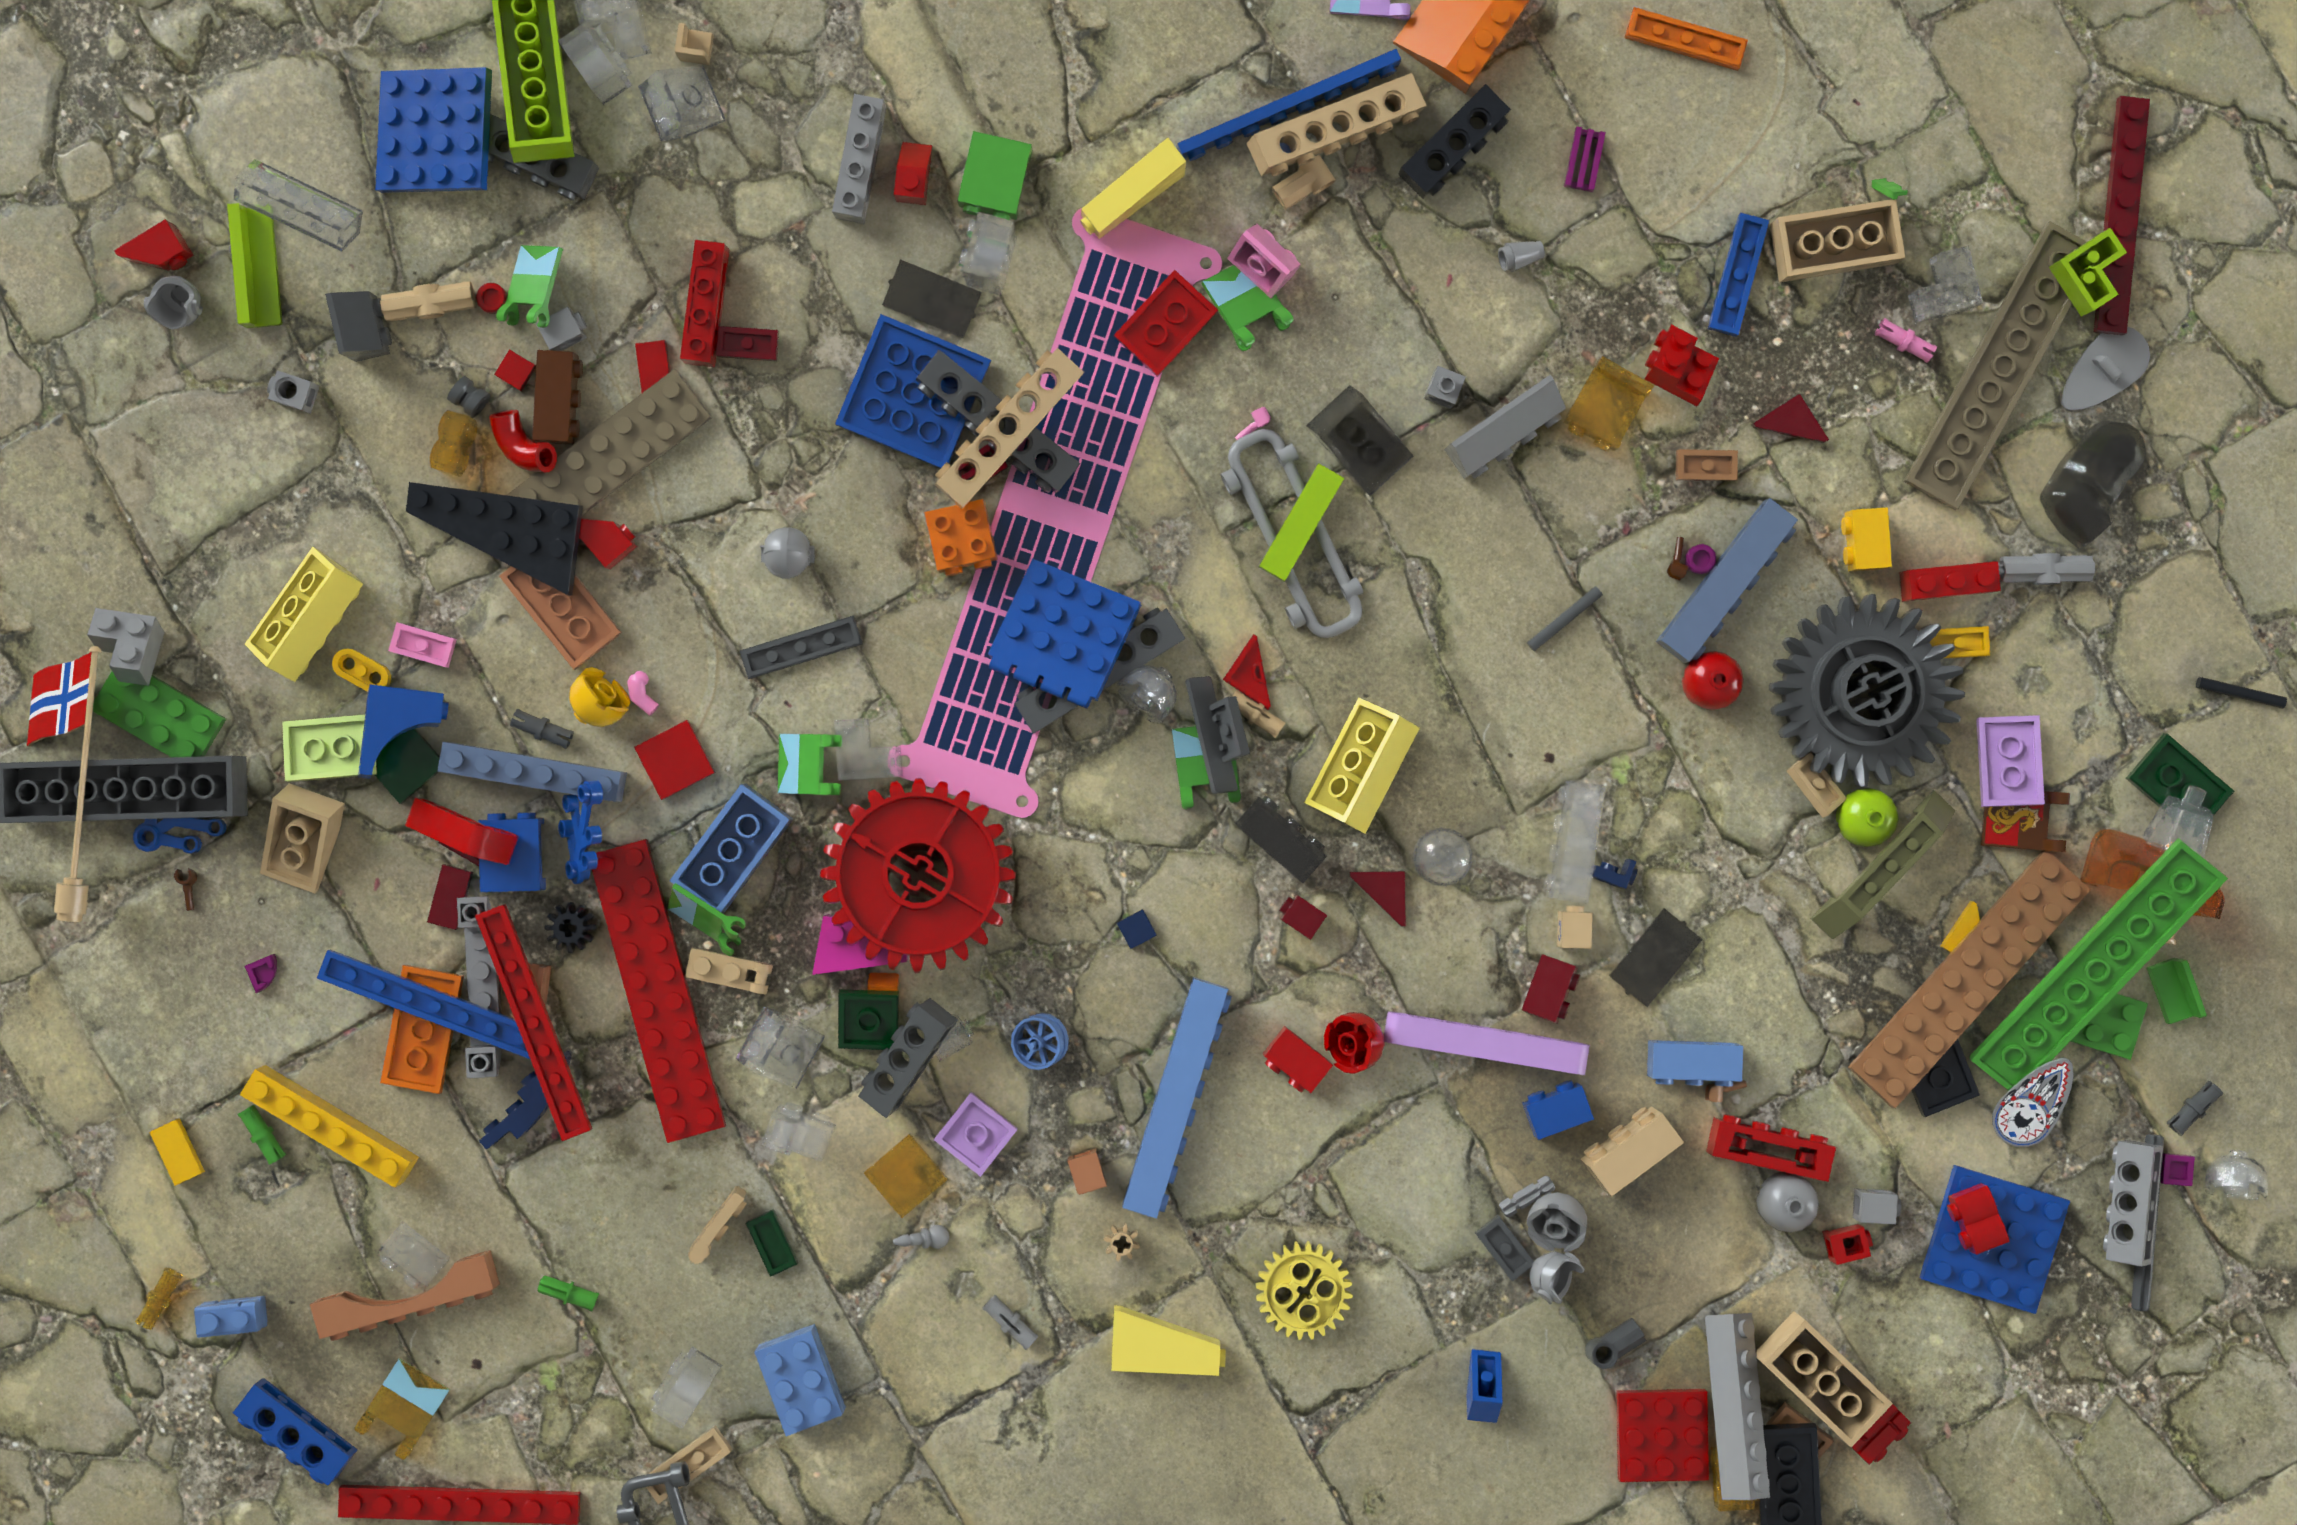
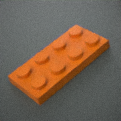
[380,965,464,1094]

